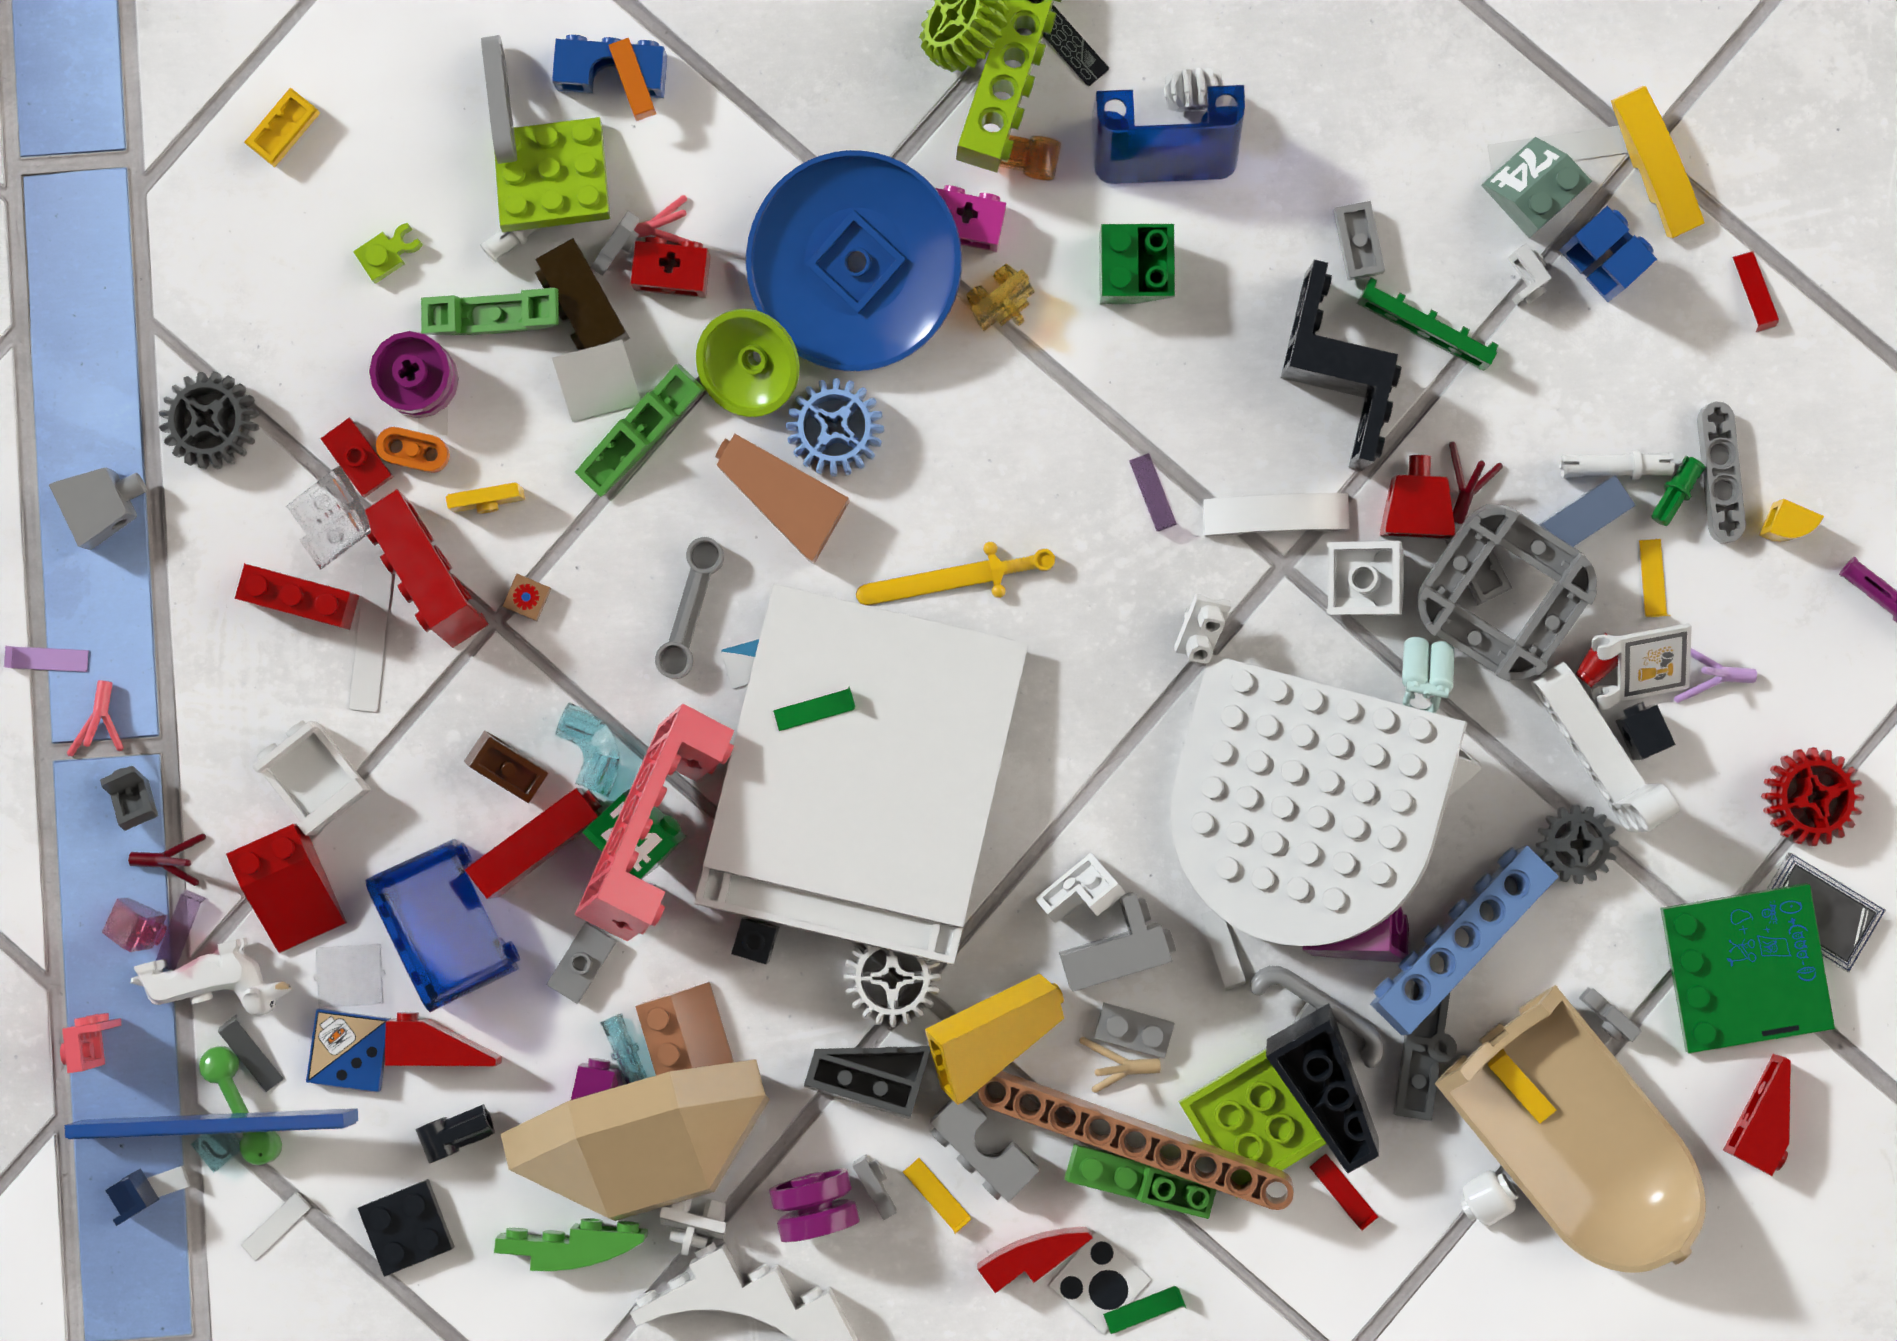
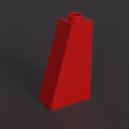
[465,788,602,899]

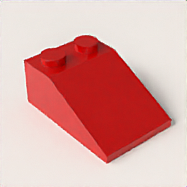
[226,823,347,953]

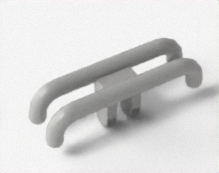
[1250,966,1383,1068]

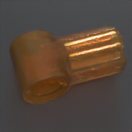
[992,131,1062,181]

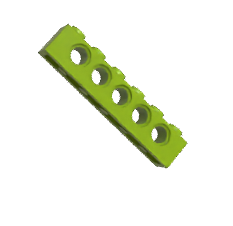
[956,0,1061,173]

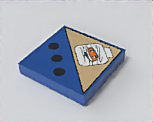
[306,1008,391,1092]

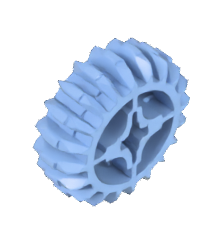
[786,378,884,477]

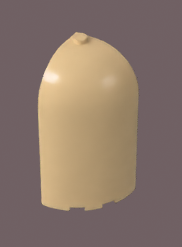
[1435,985,1706,1273]

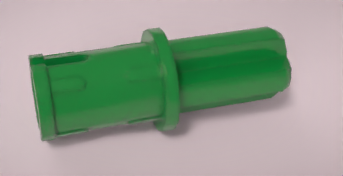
[1651,456,1705,526]

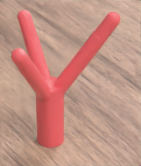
[634,195,690,245]
[67,680,124,757]

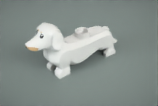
[130,937,291,1015]

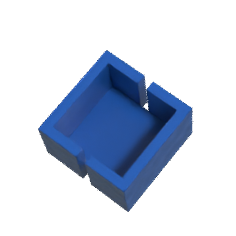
[1559,206,1657,302]

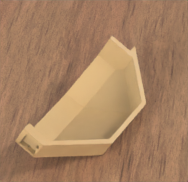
[501,1059,770,1221]

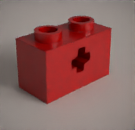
[631,237,711,298]

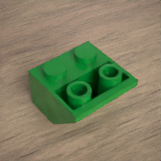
[1099,224,1175,304]

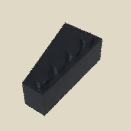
[1266,1003,1379,1174]

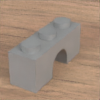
[930,1097,1040,1203]

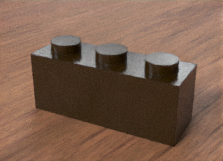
[535,238,630,351]

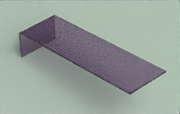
[1129,453,1178,532]
[156,890,207,971]

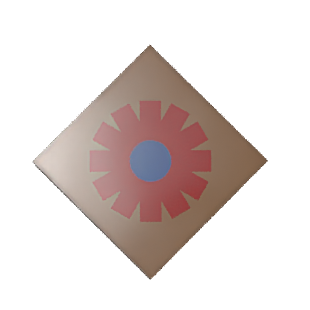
[502,573,552,621]

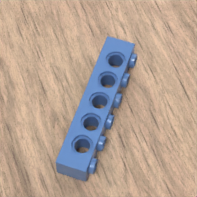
[1370,845,1559,1035]

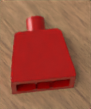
[1380,455,1455,539]

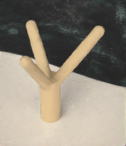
[1079,1037,1161,1093]

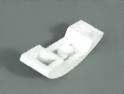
[1203,493,1350,536]

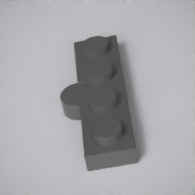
[1393,972,1457,1121]

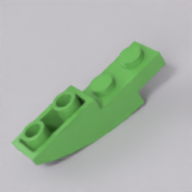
[1064,1144,1217,1219]
[494,1218,648,1271]

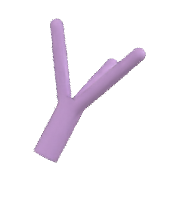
[1674,648,1757,703]

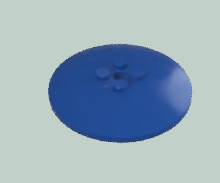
[746,150,962,371]

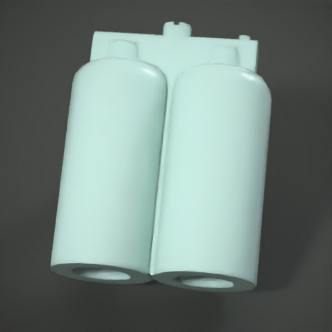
[1402,637,1454,713]

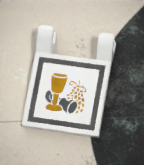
[1591,623,1692,710]

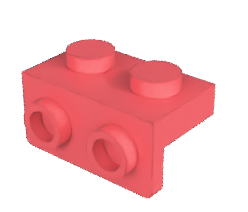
[60,1013,122,1073]

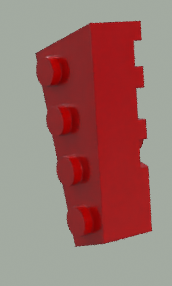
[361,489,489,648]

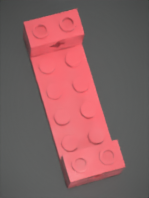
[575,704,734,942]

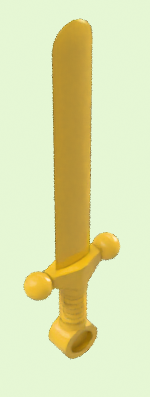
[856,542,1055,605]

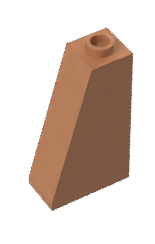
[715,433,850,564]

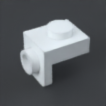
[1507,243,1552,305]

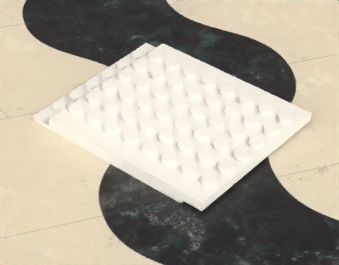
[694,584,1029,965]

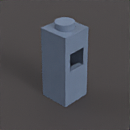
[1539,475,1636,547]

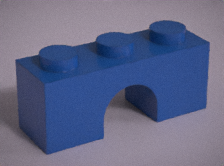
[552,35,668,98]

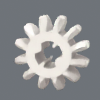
[1164,68,1225,112]

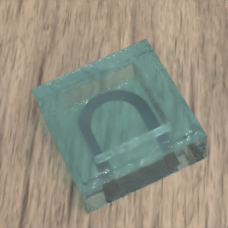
[191,1133,240,1173]

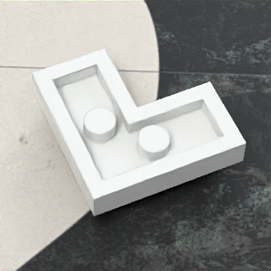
[1034,853,1126,924]

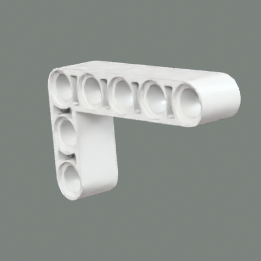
[1531,662,1680,832]

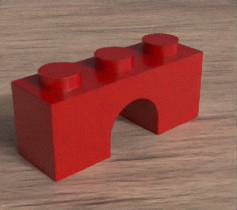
[234,563,360,630]

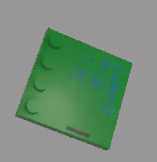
[1660,883,1835,1053]

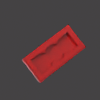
[320,417,394,498]

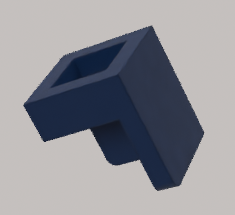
[105,1168,160,1226]

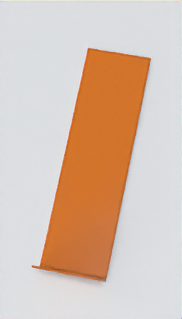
[608,37,657,121]

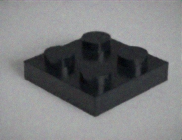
[357,1179,455,1277]

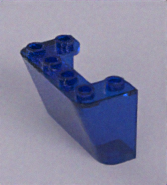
[1092,85,1245,184]

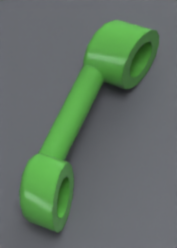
[199,1046,282,1165]

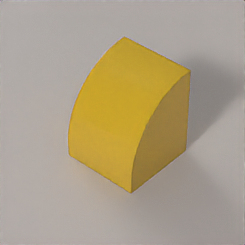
[1759,499,1824,541]

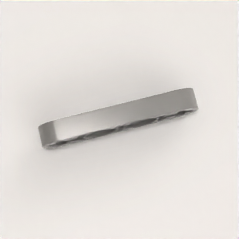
[481,35,517,164]
[1697,401,1746,543]

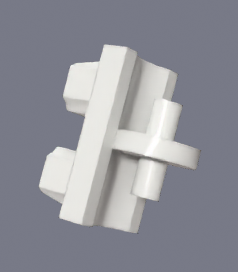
[1174,593,1231,664]
[659,1198,727,1256]

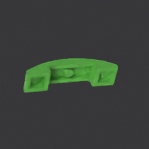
[421,288,559,335]

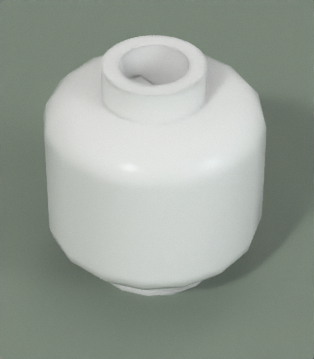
[1460,1170,1518,1226]

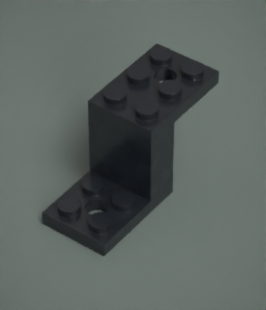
[1281,259,1402,471]

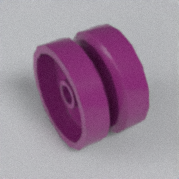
[369,331,459,418]
[769,1169,860,1243]

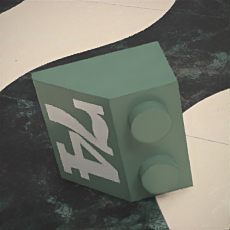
[1481,137,1592,238]

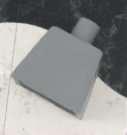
[49,468,147,550]

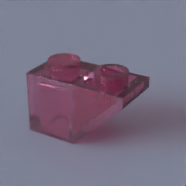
[102,898,167,952]

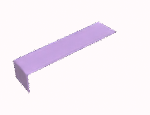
[4,646,89,672]

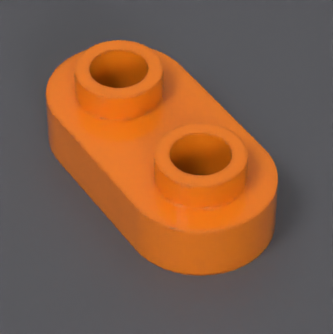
[376,427,450,473]

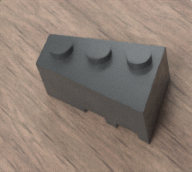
[804,1046,931,1119]

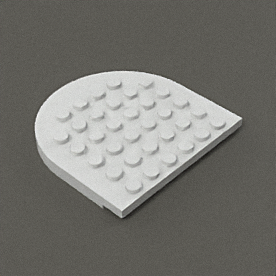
[1170,654,1467,946]

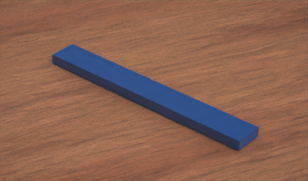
[64,1108,359,1140]

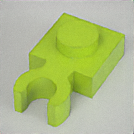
[353,223,423,284]

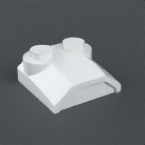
[1326,541,1404,616]

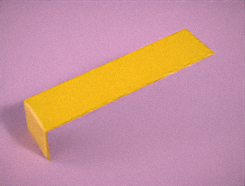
[1639,539,1671,617]
[1487,1048,1557,1124]
[903,1158,971,1234]

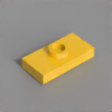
[244,87,320,168]
[446,482,525,514]

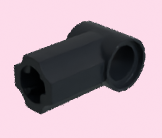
[415,1104,495,1164]

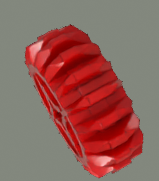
[1761,747,1865,846]

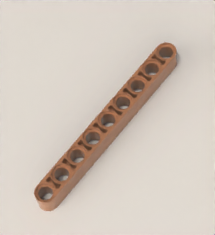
[978,1071,1294,1210]

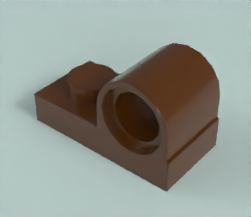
[464,730,549,804]

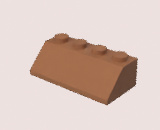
[635,982,734,1075]

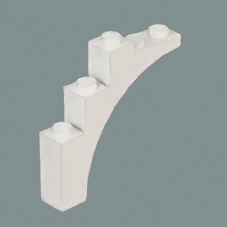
[630,1242,858,1341]

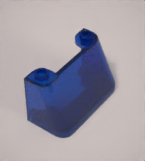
[365,839,521,1012]

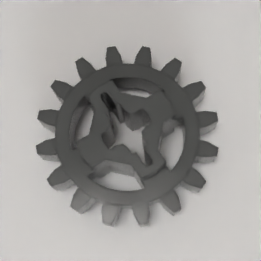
[1536,805,1619,884]

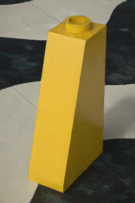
[925,973,1064,1105]

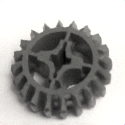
[159,371,260,470]

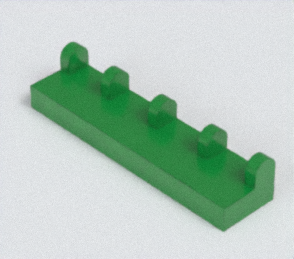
[1356,277,1499,371]

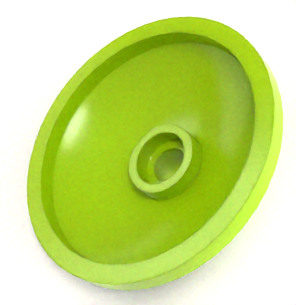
[696,309,800,417]

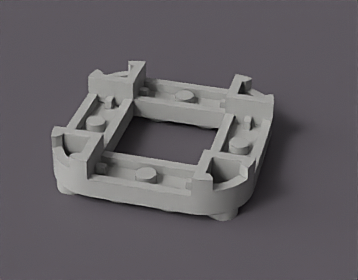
[1417,504,1597,681]

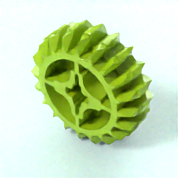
[919,0,1010,73]

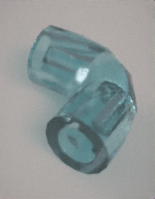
[555,702,620,797]

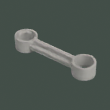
[655,537,724,679]

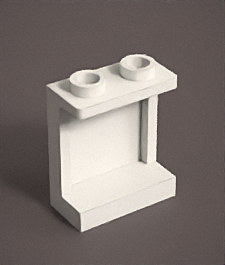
[252,720,371,836]

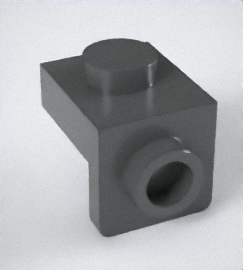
[100,766,158,831]

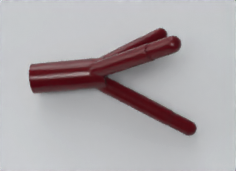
[1449,441,1503,525]
[128,833,206,886]

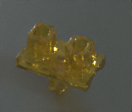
[966,264,1035,331]

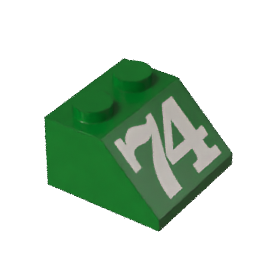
[582,788,687,880]

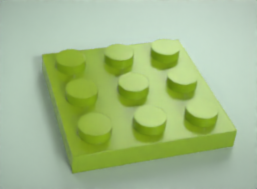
[494,117,610,233]
[1178,1049,1326,1198]

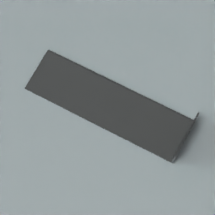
[218,1014,284,1092]

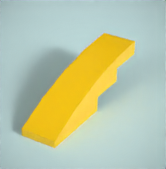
[1611,86,1705,238]

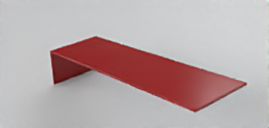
[1732,251,1779,332]
[1309,1153,1379,1231]

